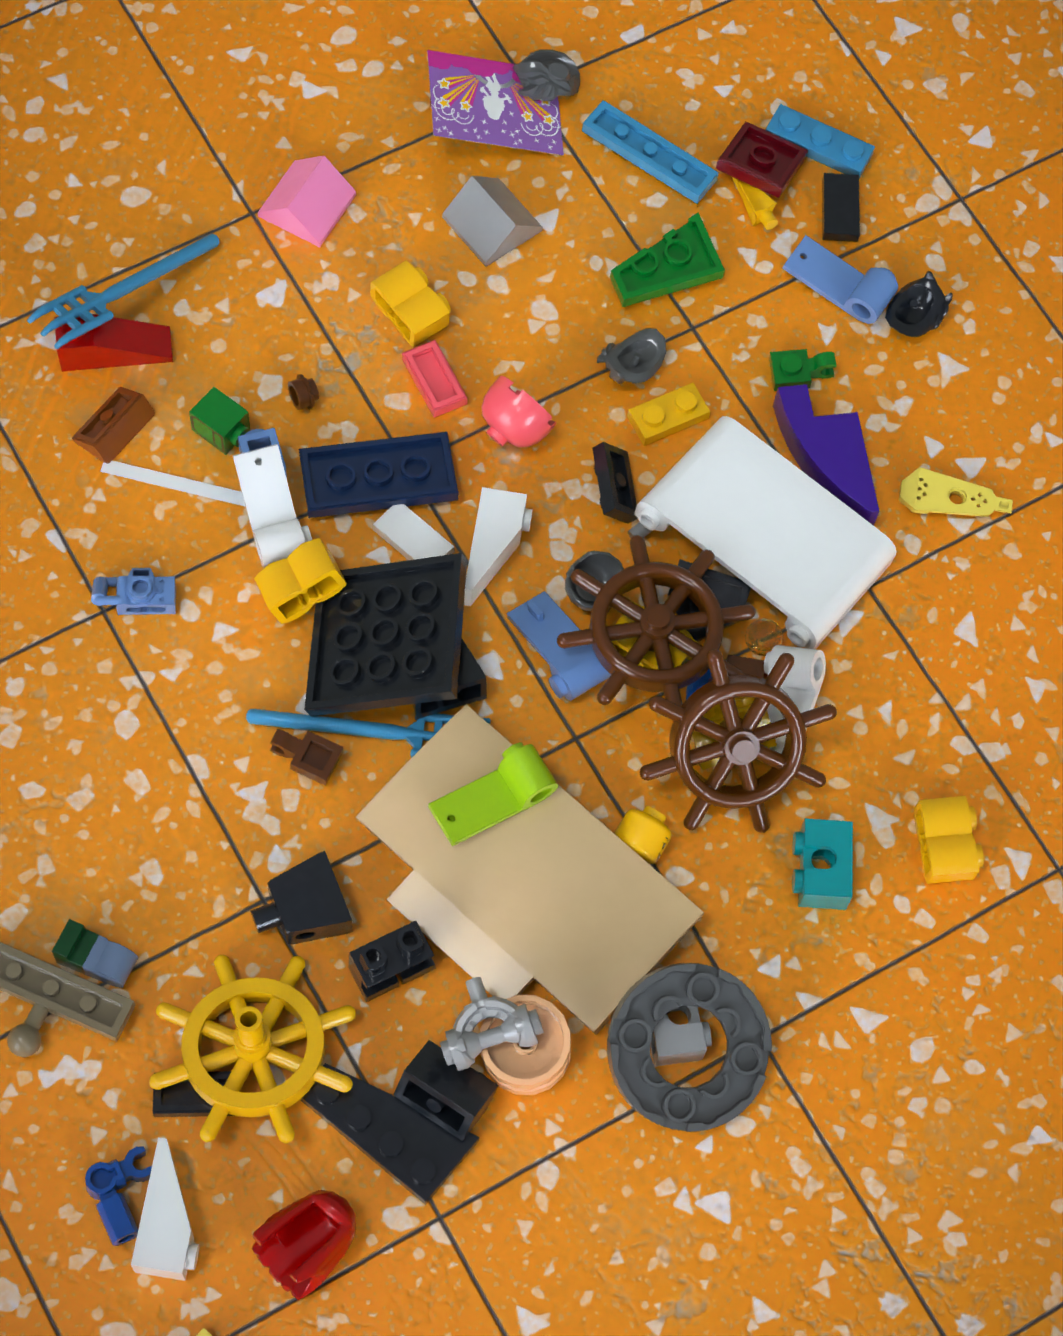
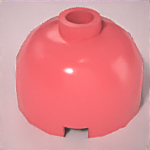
[482,375,557,447]

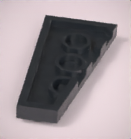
[300,1063,480,1205]

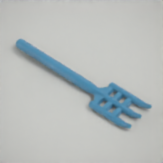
[27,234,220,349]
[246,709,491,758]

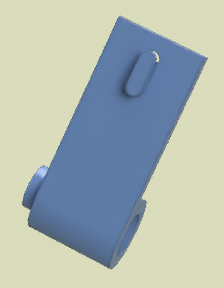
[782,235,899,324]
[506,591,611,701]

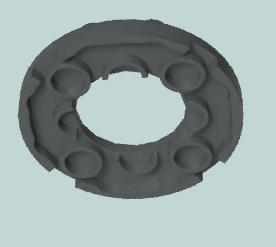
[607,963,772,1132]

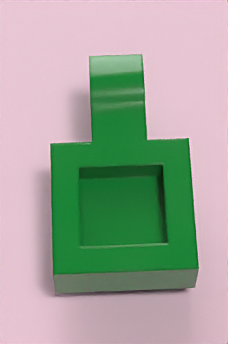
[769,349,836,391]

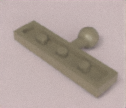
[0,942,136,1057]

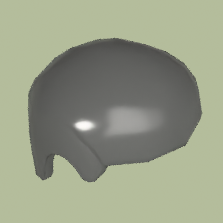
[565,551,624,611]

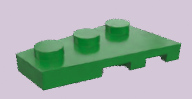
[610,212,725,307]

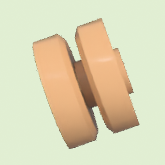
[480,995,571,1095]

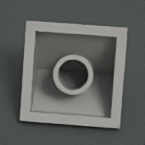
[442,176,543,267]

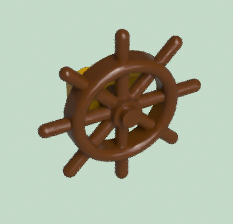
[557,535,756,706]
[640,649,837,833]

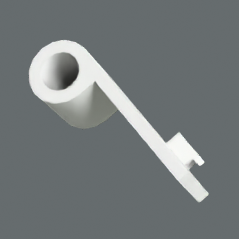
[233,444,312,568]
[764,645,826,753]

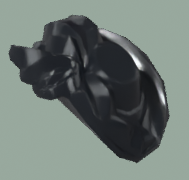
[885,271,953,337]

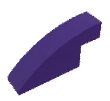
[773,384,879,526]

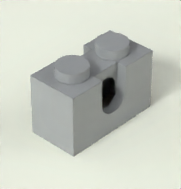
[650,1006,712,1067]

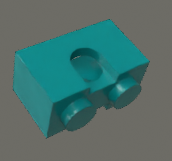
[792,818,853,910]

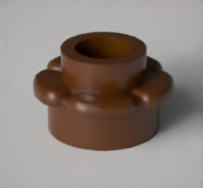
[288,374,319,410]

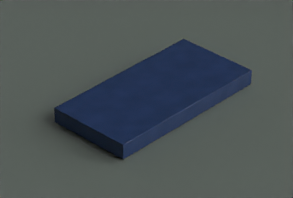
[299,432,458,518]

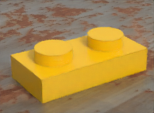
[627,383,711,446]

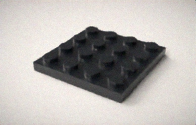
[304,553,467,716]

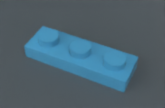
[766,104,875,179]

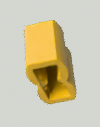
[370,260,451,347]
[254,538,347,624]
[914,796,984,884]

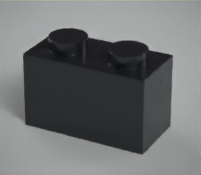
[393,1040,499,1141]

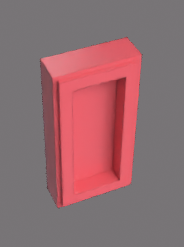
[402,340,467,418]

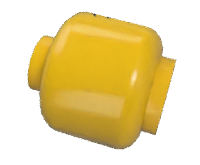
[614,806,672,864]

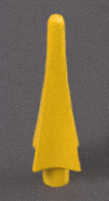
[731,176,778,230]

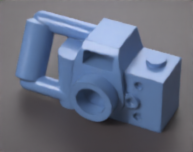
[91,568,176,615]

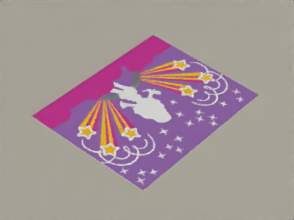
[427,50,564,155]

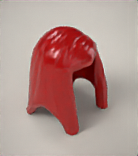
[252,1190,356,1300]

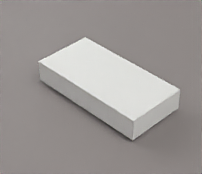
[373,504,454,560]

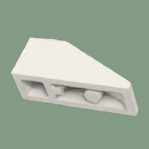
[464,487,533,606]
[131,1137,199,1281]

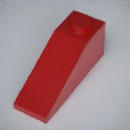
[54,314,173,372]

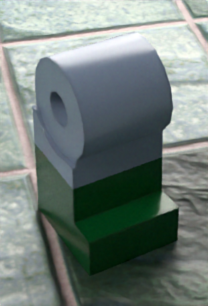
[52,919,138,988]

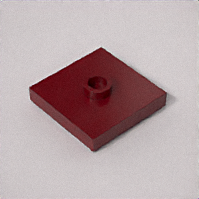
[715,121,808,198]

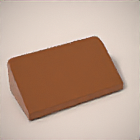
[72,387,155,464]

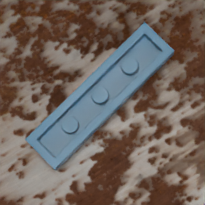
[582,100,719,204]

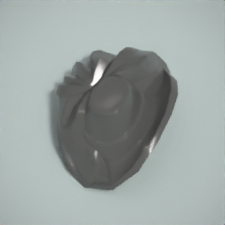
[513,50,580,101]
[597,328,666,384]

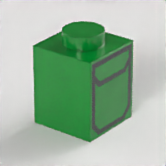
[189,387,250,455]

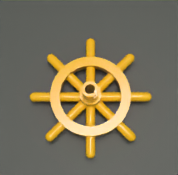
[149,955,356,1143]

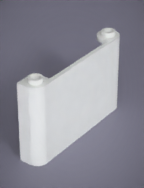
[634,416,897,649]

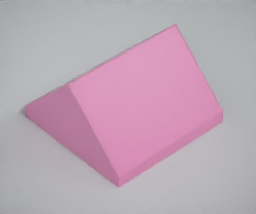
[258,155,356,247]

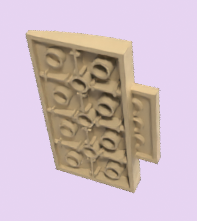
[356,704,704,1035]

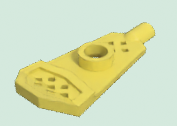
[899,467,1013,517]

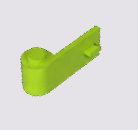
[428,742,558,846]

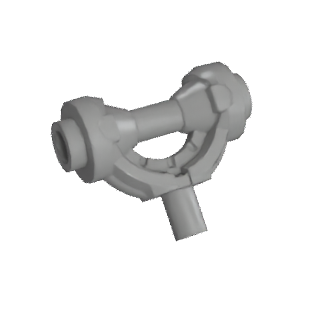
[440,977,544,1071]

